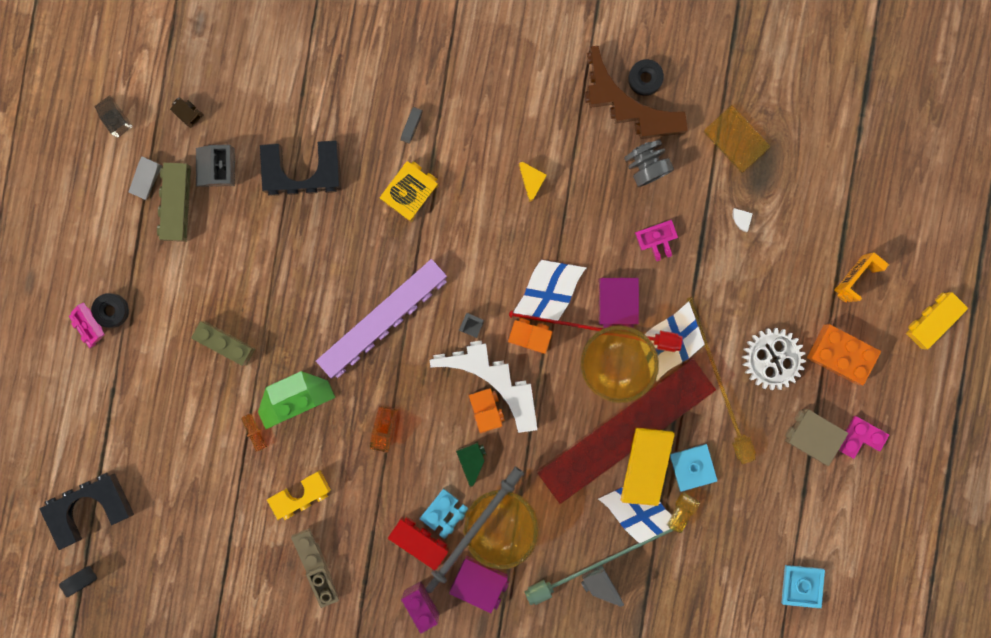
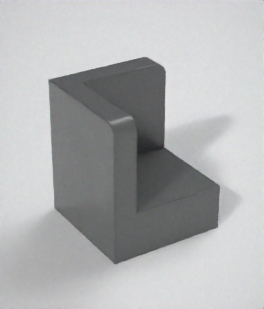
[459,313,484,338]

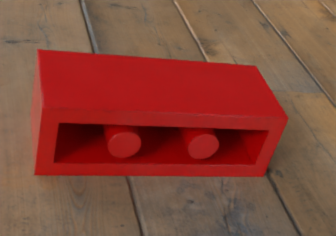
[387,517,449,570]

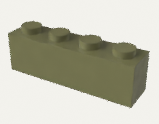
[157,162,191,242]

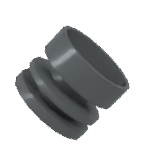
[624,140,674,188]

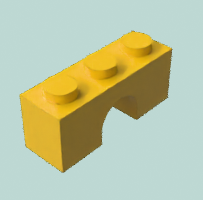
[267,470,331,520]

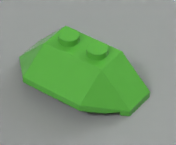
[258,371,336,429]

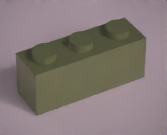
[191,321,255,366]

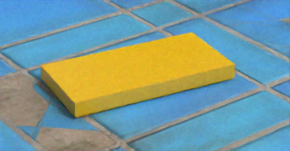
[620,428,675,506]

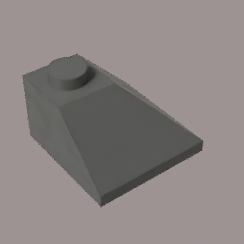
[581,565,624,607]

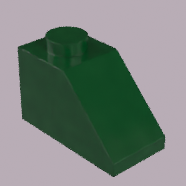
[456,441,487,487]

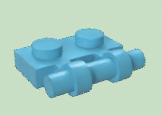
[420,488,469,539]

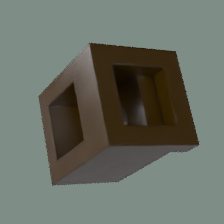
[170,97,204,128]

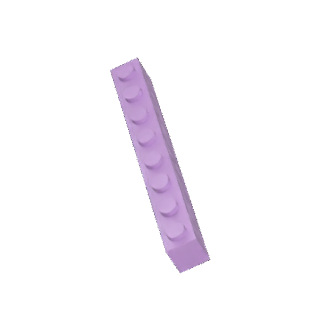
[316,259,447,378]

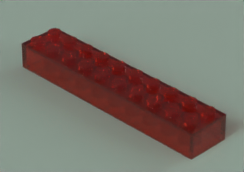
[537,358,716,504]

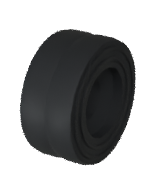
[628,59,664,96]
[91,293,129,328]
[59,566,97,598]

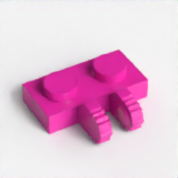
[635,220,678,261]

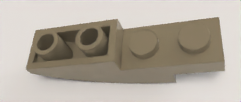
[291,528,339,608]

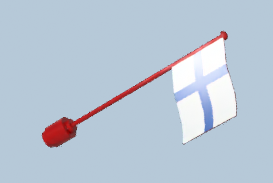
[509,260,683,352]

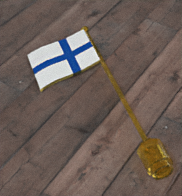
[642,297,756,464]

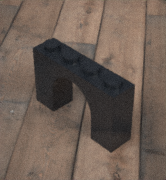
[260,141,341,196]
[39,473,134,550]

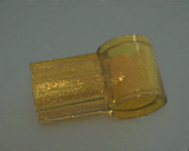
[666,492,700,533]

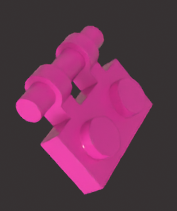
[69,302,105,349]

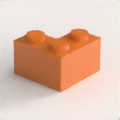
[508,318,552,354]
[469,388,505,433]

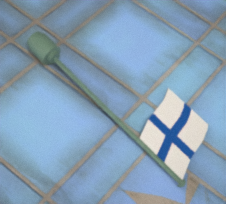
[524,487,685,605]

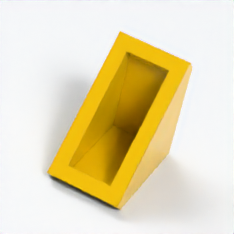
[519,162,547,202]

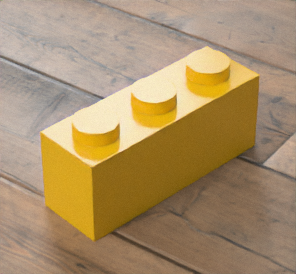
[906,292,969,349]

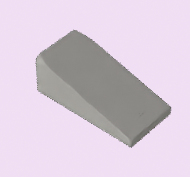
[129,157,162,200]

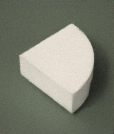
[732,208,753,232]

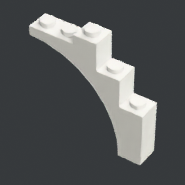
[430,340,537,433]

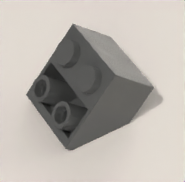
[196,145,235,187]

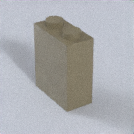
[785,408,848,466]

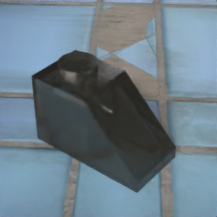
[95,95,133,137]

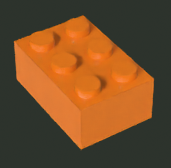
[807,324,881,386]

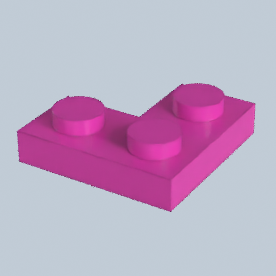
[838,416,889,459]

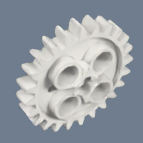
[742,328,806,390]

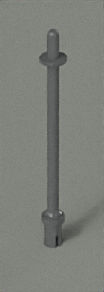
[426,466,525,593]

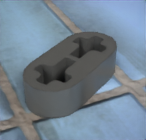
[400,107,423,144]

